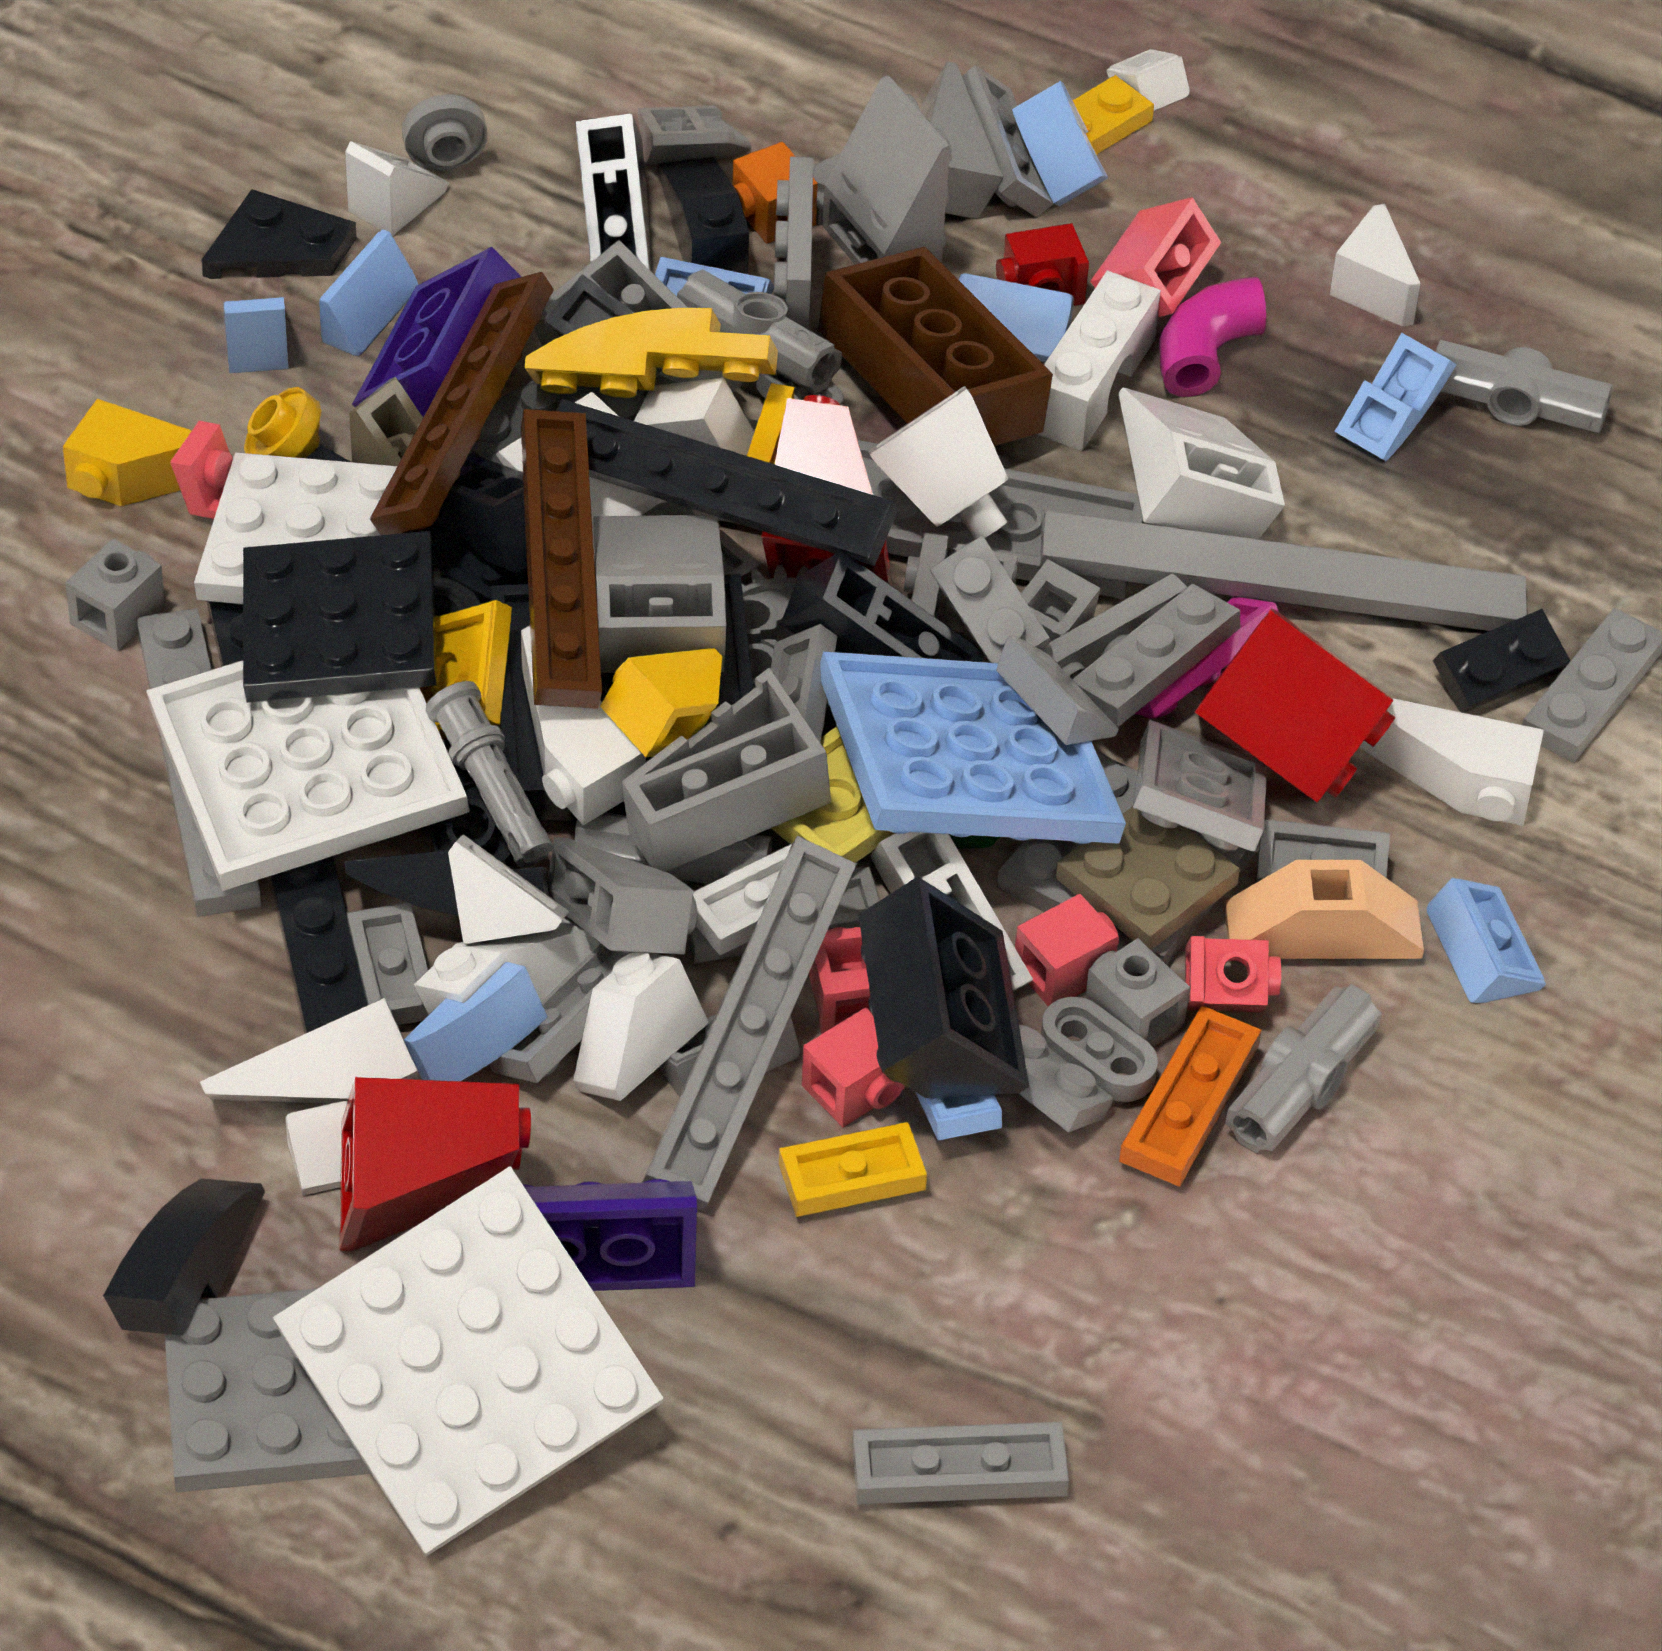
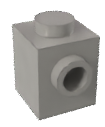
[65,538,165,651]
[1085,938,1190,1047]

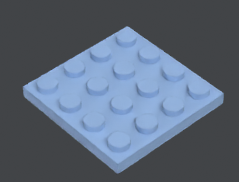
[820,651,1126,844]

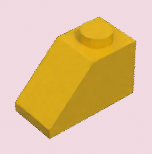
[63,399,192,506]

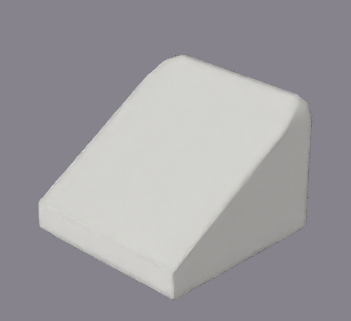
[1107,49,1190,111]
[285,1101,348,1195]

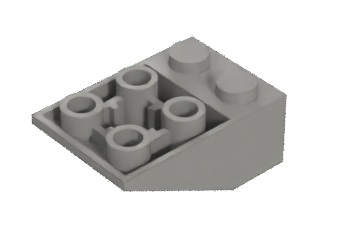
[822,75,952,264]
[593,515,726,673]

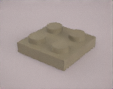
[1056,806,1240,950]

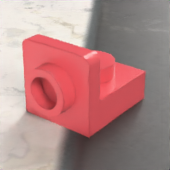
[170,421,233,519]

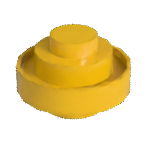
[244,387,322,458]

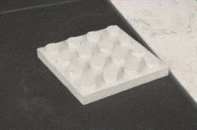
[146,660,469,891]
[273,1166,664,1557]

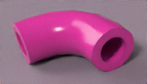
[1159,277,1266,397]

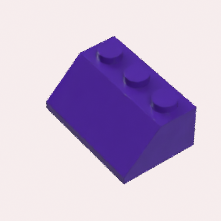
[352,247,522,417]
[522,1179,697,1291]

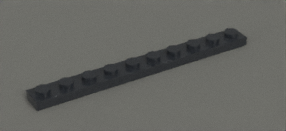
[206,601,368,1034]

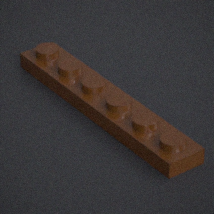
[370,272,554,535]
[521,409,602,709]

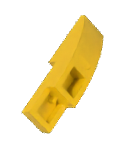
[525,308,778,398]

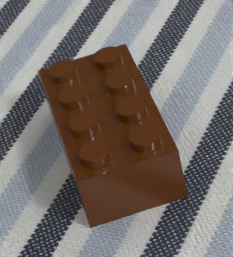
[818,246,1053,446]

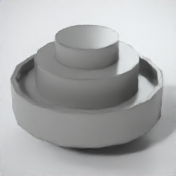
[402,94,487,171]

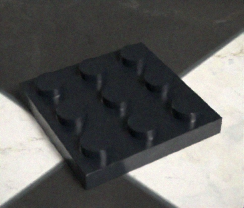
[243,531,437,703]

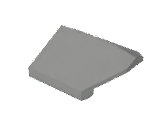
[638,105,751,166]

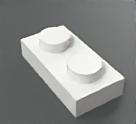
[693,844,792,955]

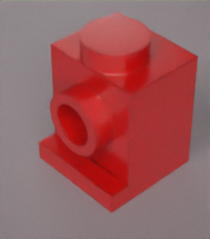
[996,223,1089,306]

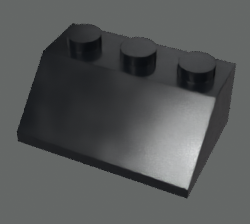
[858,877,1029,1098]

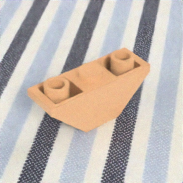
[1225,860,1424,959]

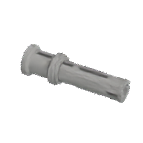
[425,681,554,867]

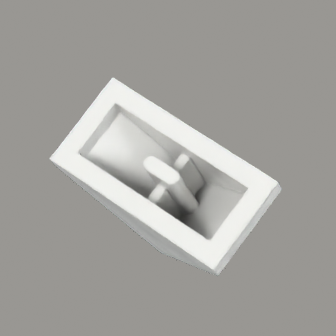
[345,141,449,236]
[1330,204,1420,327]
[634,377,755,456]
[448,835,569,944]

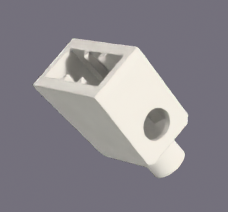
[868,386,1008,540]

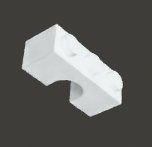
[1037,270,1161,451]

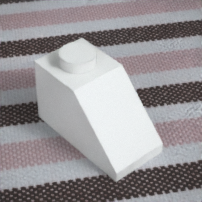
[573,952,709,1101]

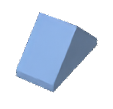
[223,297,289,373]

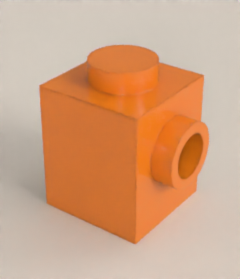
[732,141,818,244]

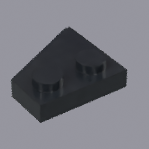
[201,189,357,279]

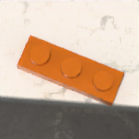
[1119,1005,1262,1187]

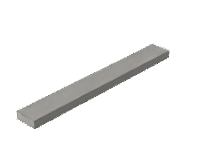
[1040,510,1527,631]

